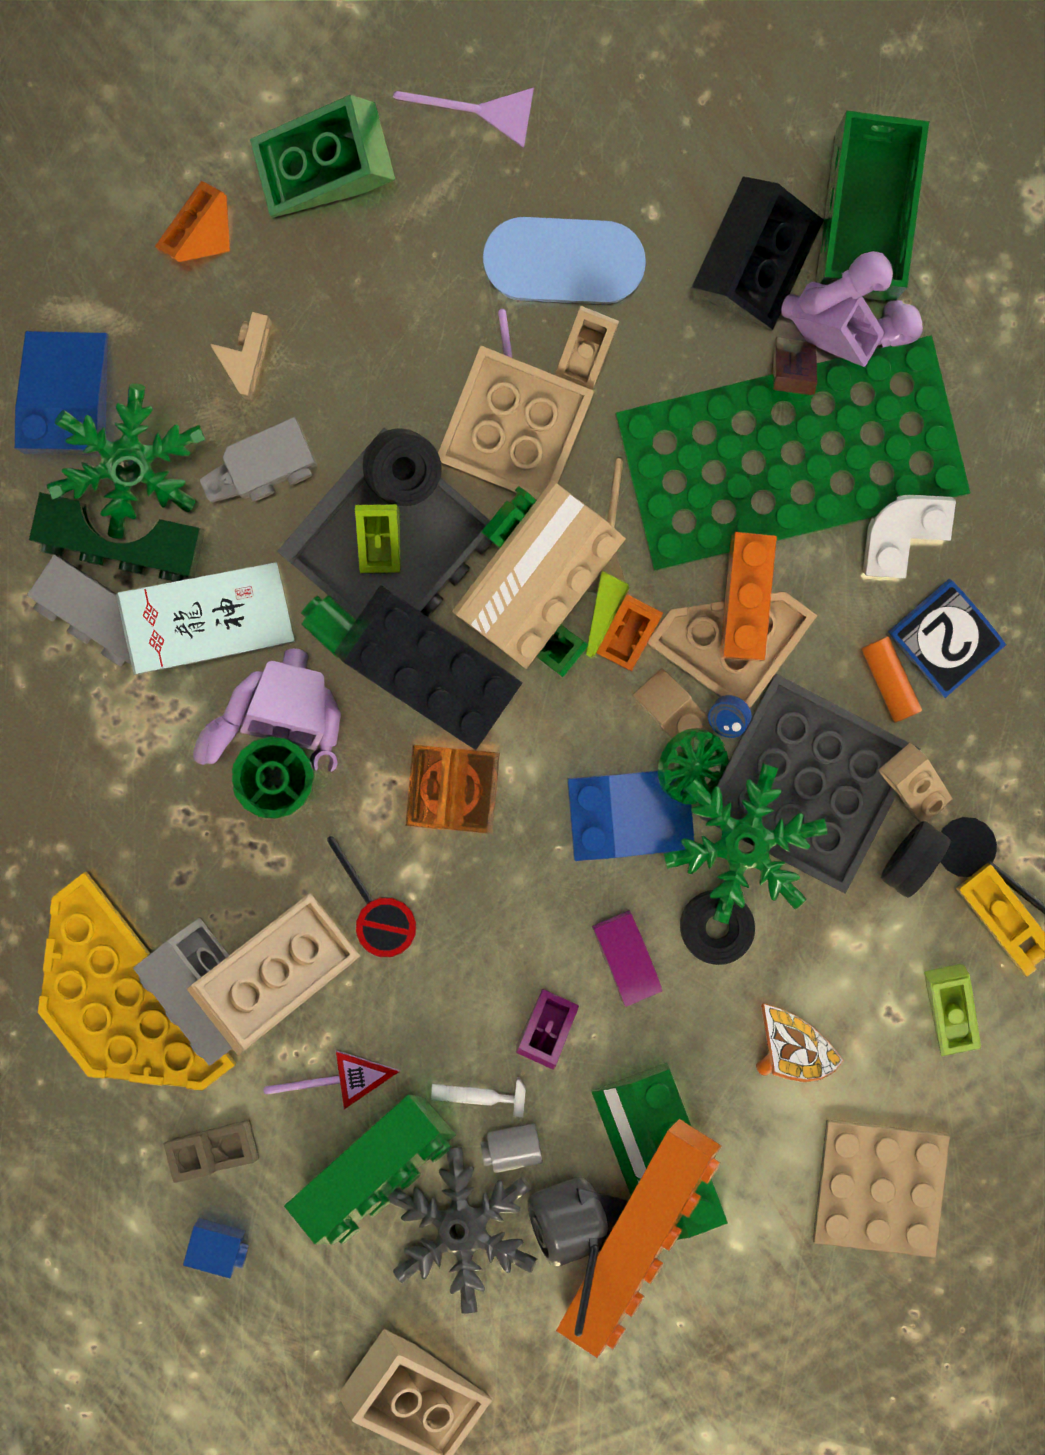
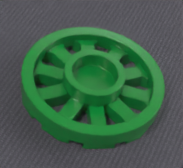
[658,728,729,804]

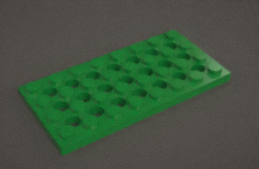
[615,335,971,571]

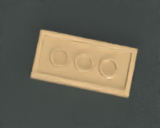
[187,892,360,1055]

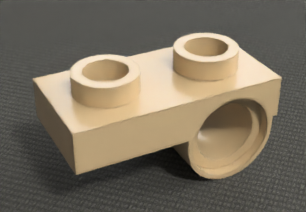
[878,743,953,823]

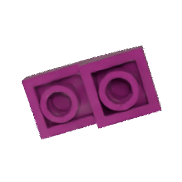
[592,910,663,1007]

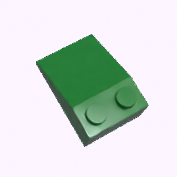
[250,95,396,217]

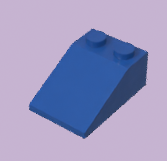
[14,331,108,455]
[567,771,695,861]

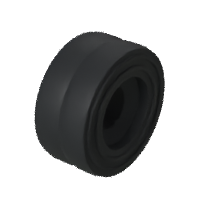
[363,428,441,506]
[881,821,951,898]
[680,890,755,965]

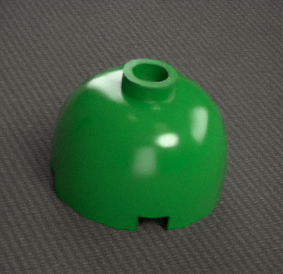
[232,736,315,819]

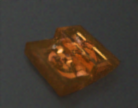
[405,745,500,834]

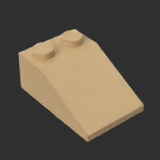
[338,1329,492,1455]

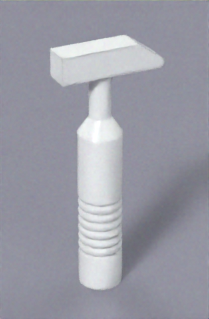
[431,1077,526,1118]

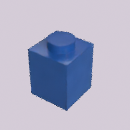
[183,1218,249,1279]

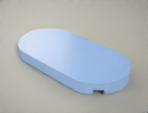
[483,217,646,305]

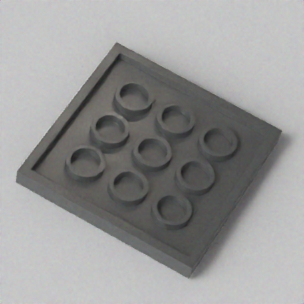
[700,674,920,894]

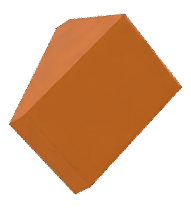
[596,594,663,671]

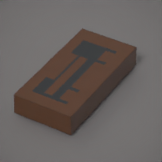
[773,337,817,395]

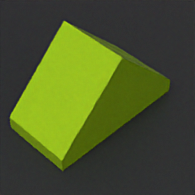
[355,504,401,573]

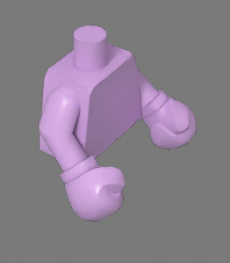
[781,251,923,367]

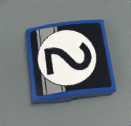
[888,579,1007,698]

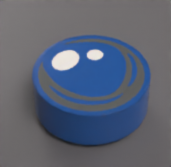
[708,695,752,738]

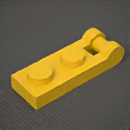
[956,863,1045,977]

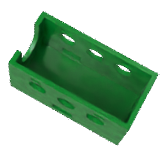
[816,110,930,301]

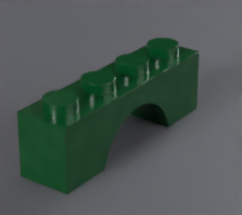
[29,492,205,582]

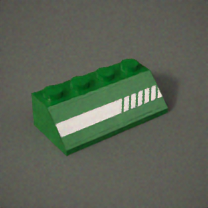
[591,1062,728,1240]

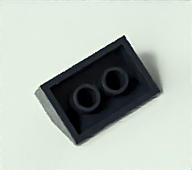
[691,176,824,330]

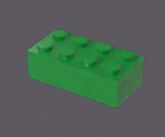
[284,1095,456,1245]

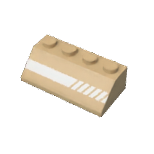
[452,480,626,669]

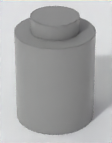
[481,1123,543,1173]

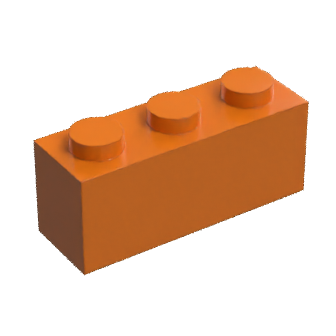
[720,532,777,662]

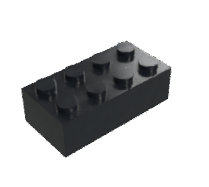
[334,585,522,750]

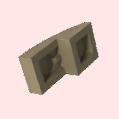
[163,1120,259,1183]

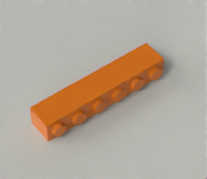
[556,1119,722,1358]

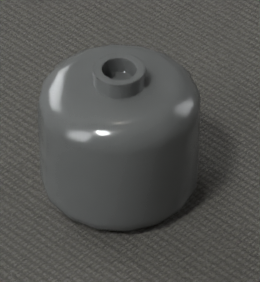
[528,1177,610,1267]

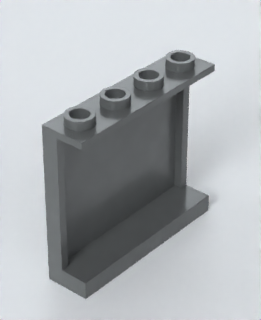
[277,427,492,620]

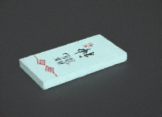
[116,562,295,675]

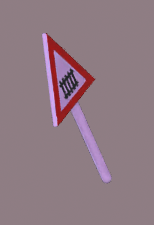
[263,1050,400,1109]

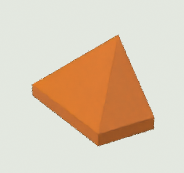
[155,181,230,262]

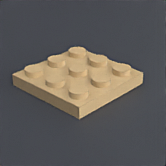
[438,345,595,500]
[813,1120,950,1258]

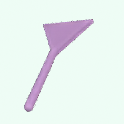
[393,88,534,148]

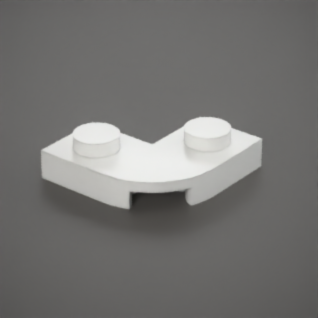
[863,495,956,578]

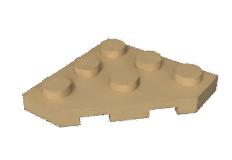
[647,591,818,708]

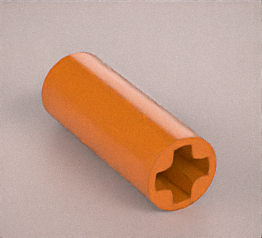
[861,636,922,723]

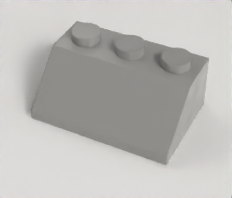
[133,917,232,1066]

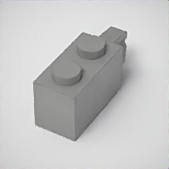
[200,417,318,503]

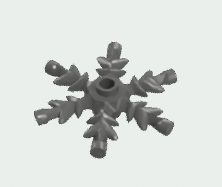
[388,1147,538,1314]

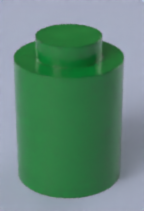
[301,595,356,658]

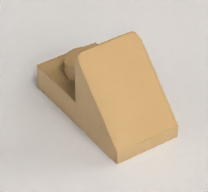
[555,306,619,390]
[210,312,272,401]
[632,668,714,748]

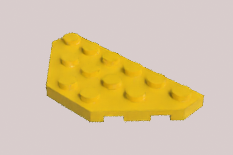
[38,872,236,1091]

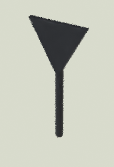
[574,1188,629,1337]

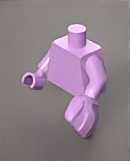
[193,648,341,772]

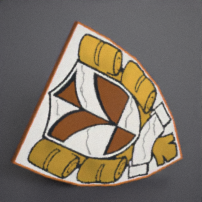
[756,1003,844,1082]

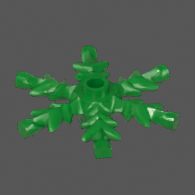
[47,383,206,539]
[664,763,828,924]

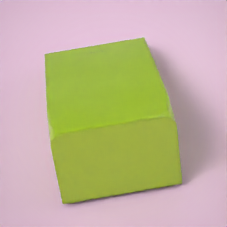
[586,571,630,658]
[924,964,981,1056]

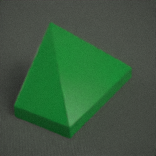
[536,625,589,677]

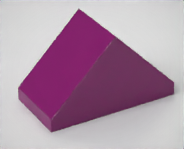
[516,989,579,1070]

